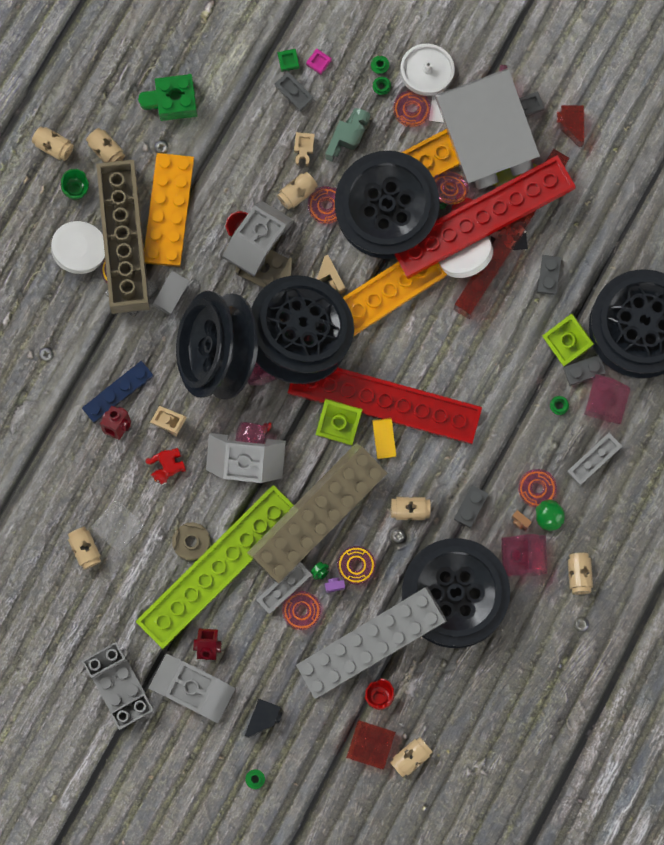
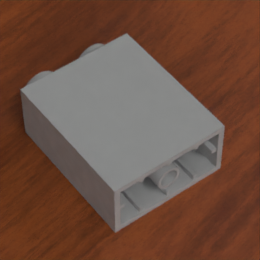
[435,69,540,189]

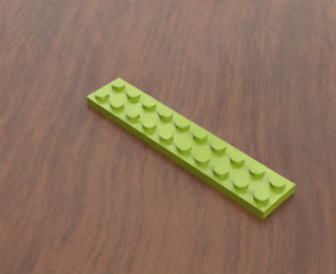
[135,485,294,649]

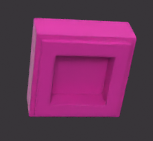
[306,48,332,75]

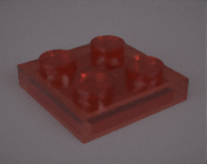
[346,720,396,770]

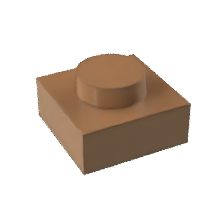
[511,510,532,530]

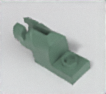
[325,108,370,162]

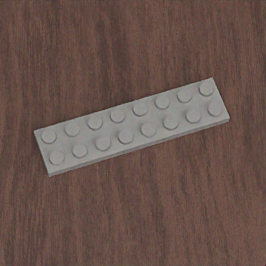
[296,587,447,699]

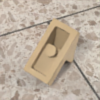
[317,255,345,294]
[150,406,187,437]

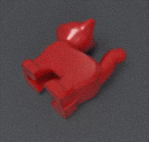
[145,448,186,485]

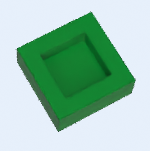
[277,49,299,72]

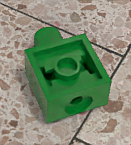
[138,74,198,121]

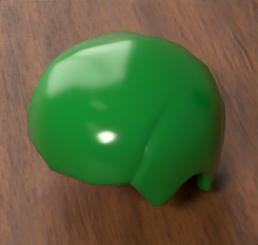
[60,169,89,200]
[536,499,565,531]

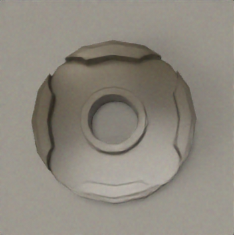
[172,523,211,561]

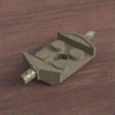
[225,245,292,288]

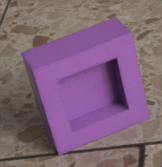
[325,578,345,593]

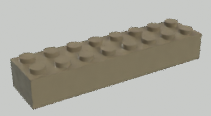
[96,160,150,314]
[247,443,387,584]

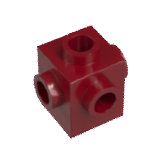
[100,406,131,440]
[193,628,222,660]

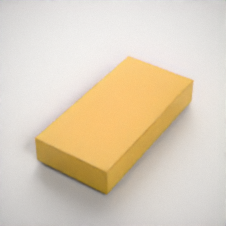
[372,418,396,459]

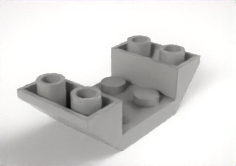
[222,201,294,277]
[206,433,286,483]
[82,642,154,730]
[148,654,236,723]

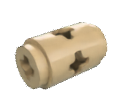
[32,127,74,161]
[86,128,125,163]
[277,172,318,210]
[391,497,430,520]
[68,527,101,570]
[568,553,593,595]
[390,737,433,777]

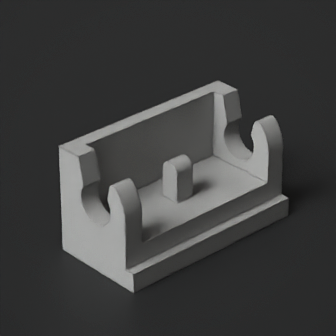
[151,271,190,314]

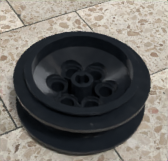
[335,151,440,259]
[589,269,664,379]
[251,275,354,384]
[176,291,258,400]
[401,538,510,648]

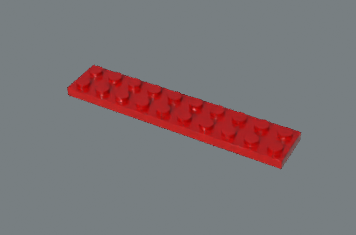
[394,155,576,279]
[287,368,482,445]

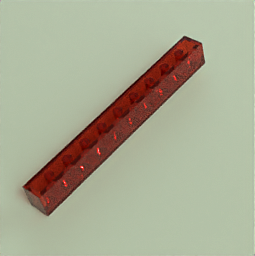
[453,149,570,320]

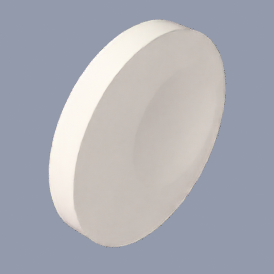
[400,44,455,96]
[51,221,105,274]
[439,237,493,278]

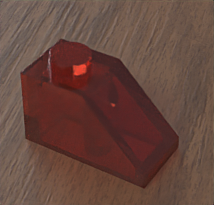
[556,105,584,147]

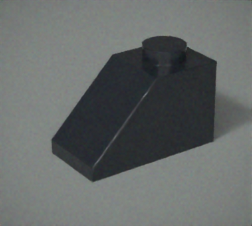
[245,699,283,738]

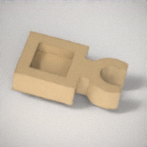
[294,132,315,166]

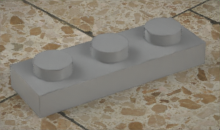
[567,433,622,486]
[256,562,312,615]

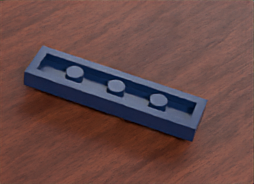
[82,361,154,424]

